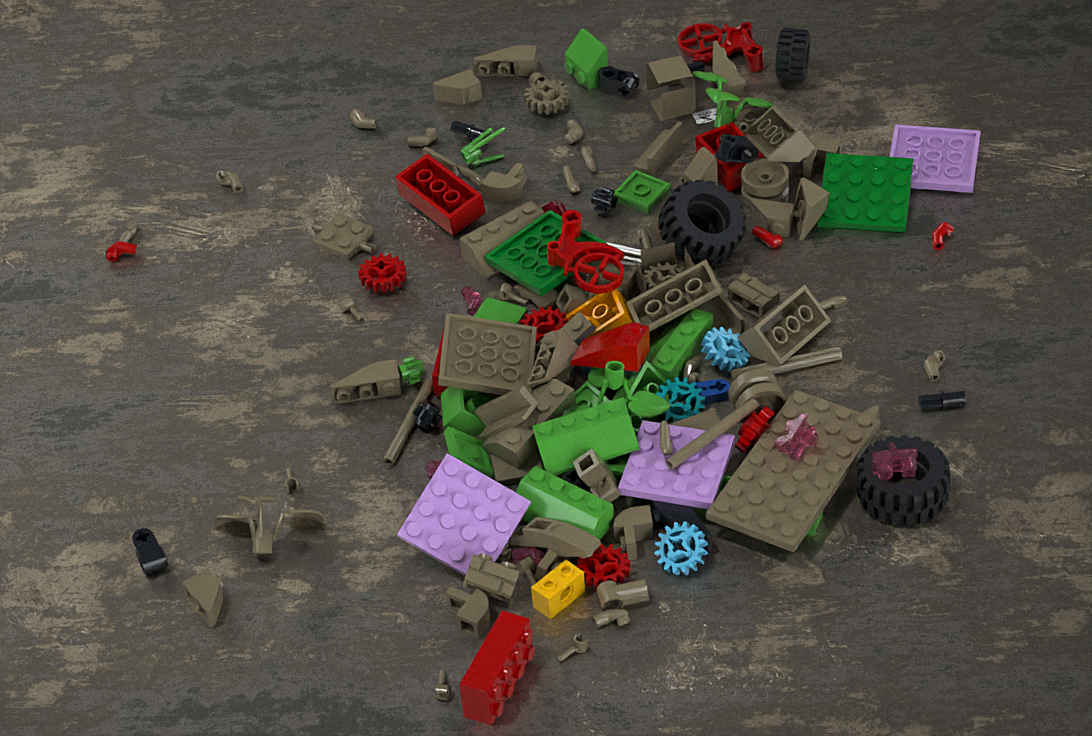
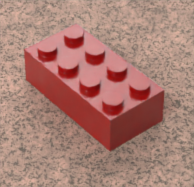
[395,154,486,236]
[459,611,535,726]

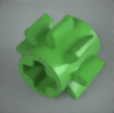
[398,356,425,385]

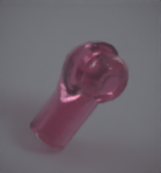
[461,286,482,316]
[512,547,545,567]

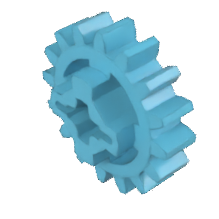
[701,327,750,372]
[654,521,708,576]

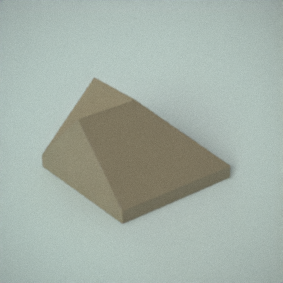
[794,178,830,240]

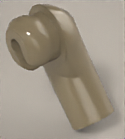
[924,350,946,382]

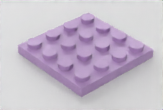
[890,124,981,193]
[618,420,735,509]
[397,454,531,576]

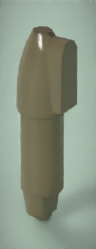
[581,146,596,173]
[456,165,484,188]
[563,165,580,194]
[119,220,138,243]
[637,228,652,249]
[818,296,848,310]
[659,421,673,456]

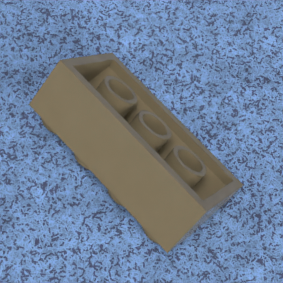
[743,105,815,162]
[460,201,545,280]
[626,260,723,332]
[738,285,831,366]
[482,378,576,469]

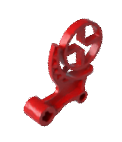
[678,22,765,72]
[547,210,625,294]

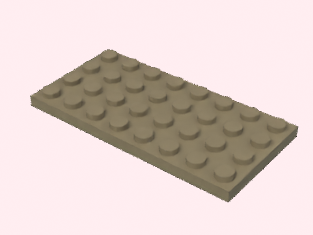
[706,389,881,552]

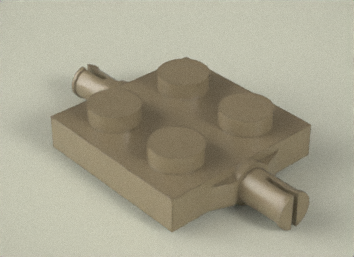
[311,213,376,261]

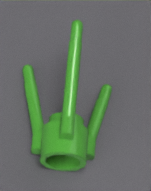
[460,127,506,167]

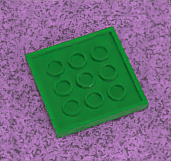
[817,153,913,233]
[484,210,607,296]

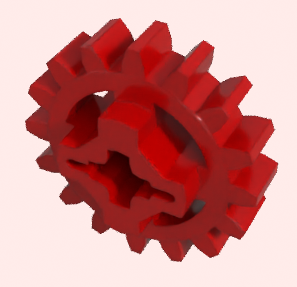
[358,253,407,293]
[520,306,568,344]
[734,406,775,453]
[577,544,631,590]

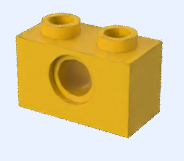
[531,560,585,620]

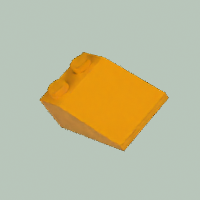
[566,289,635,345]

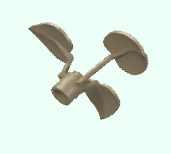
[215,495,325,555]

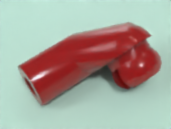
[931,222,954,250]
[752,226,783,248]
[106,241,137,262]

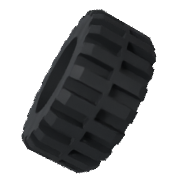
[658,180,747,267]
[857,435,950,526]

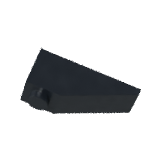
[651,500,712,553]

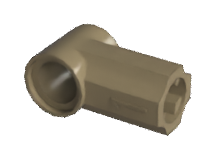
[596,579,649,612]

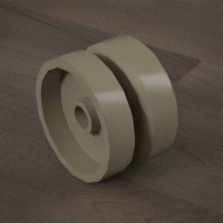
[741,158,789,209]
[728,369,787,424]

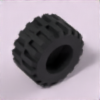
[775,28,810,82]

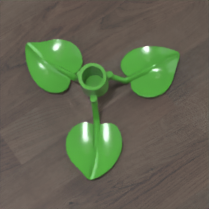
[692,71,773,128]
[562,361,671,418]

